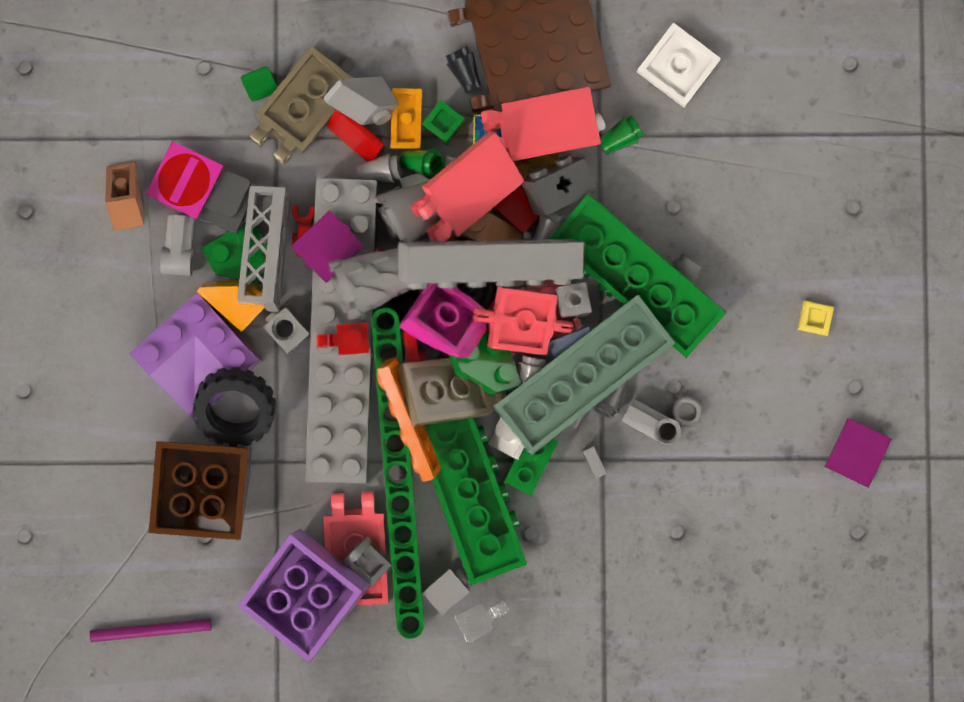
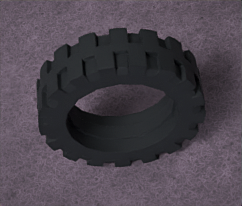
[192,367,276,447]

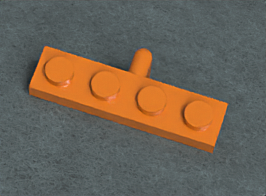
[377,357,441,482]

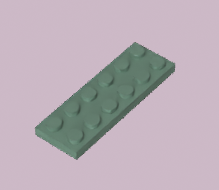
[493,295,675,455]

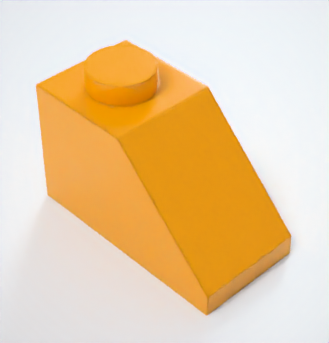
[196,280,265,332]

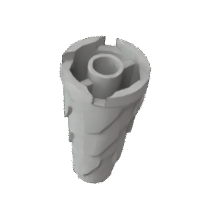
[329,241,435,320]

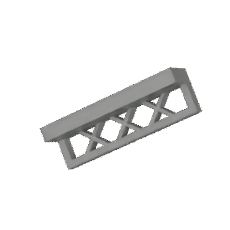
[237,186,291,312]

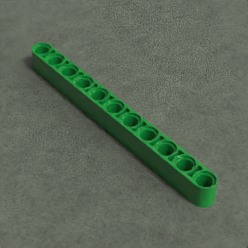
[372,307,424,639]

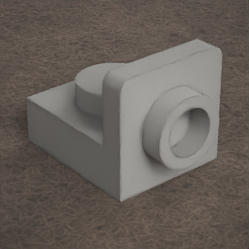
[556,282,592,319]

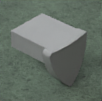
[343,536,391,586]

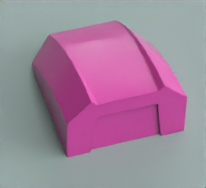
[399,283,487,358]

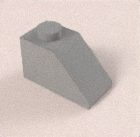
[324,76,399,125]

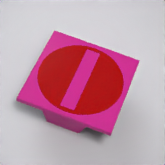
[145,141,224,220]

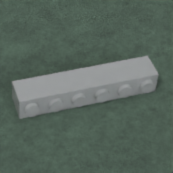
[398,239,584,289]

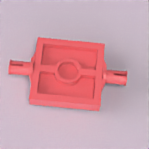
[473,286,573,355]

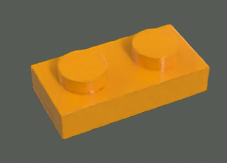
[390,88,422,150]

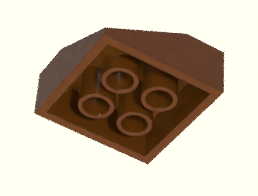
[149,441,252,540]

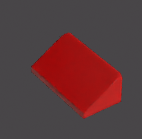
[327,109,385,162]

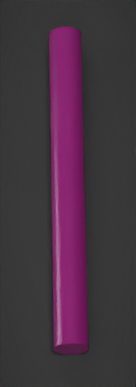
[90,618,212,642]

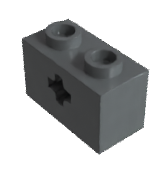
[522,154,596,216]

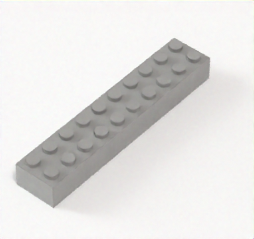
[305,178,378,484]

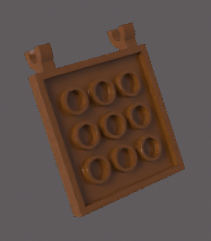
[448,0,611,113]

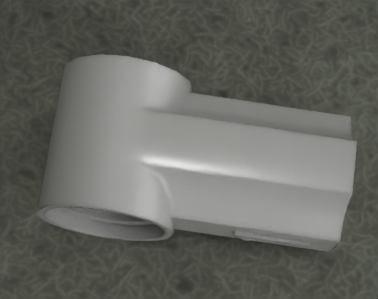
[160,215,195,276]
[621,399,681,445]

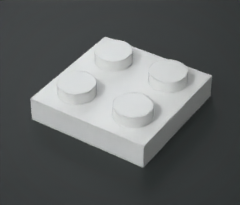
[637,23,721,108]

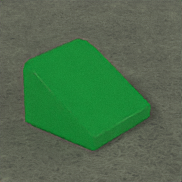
[240,66,277,102]

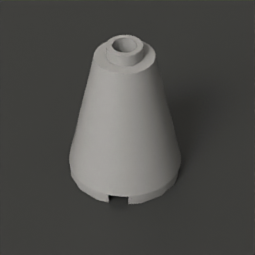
[374,181,440,247]

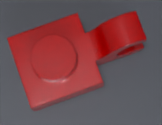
[291,205,315,258]
[315,322,369,356]

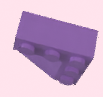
[129,292,262,421]
[238,529,371,663]

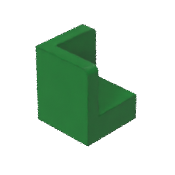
[422,100,465,146]

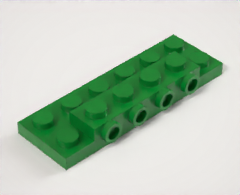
[550,193,727,358]
[424,418,528,586]

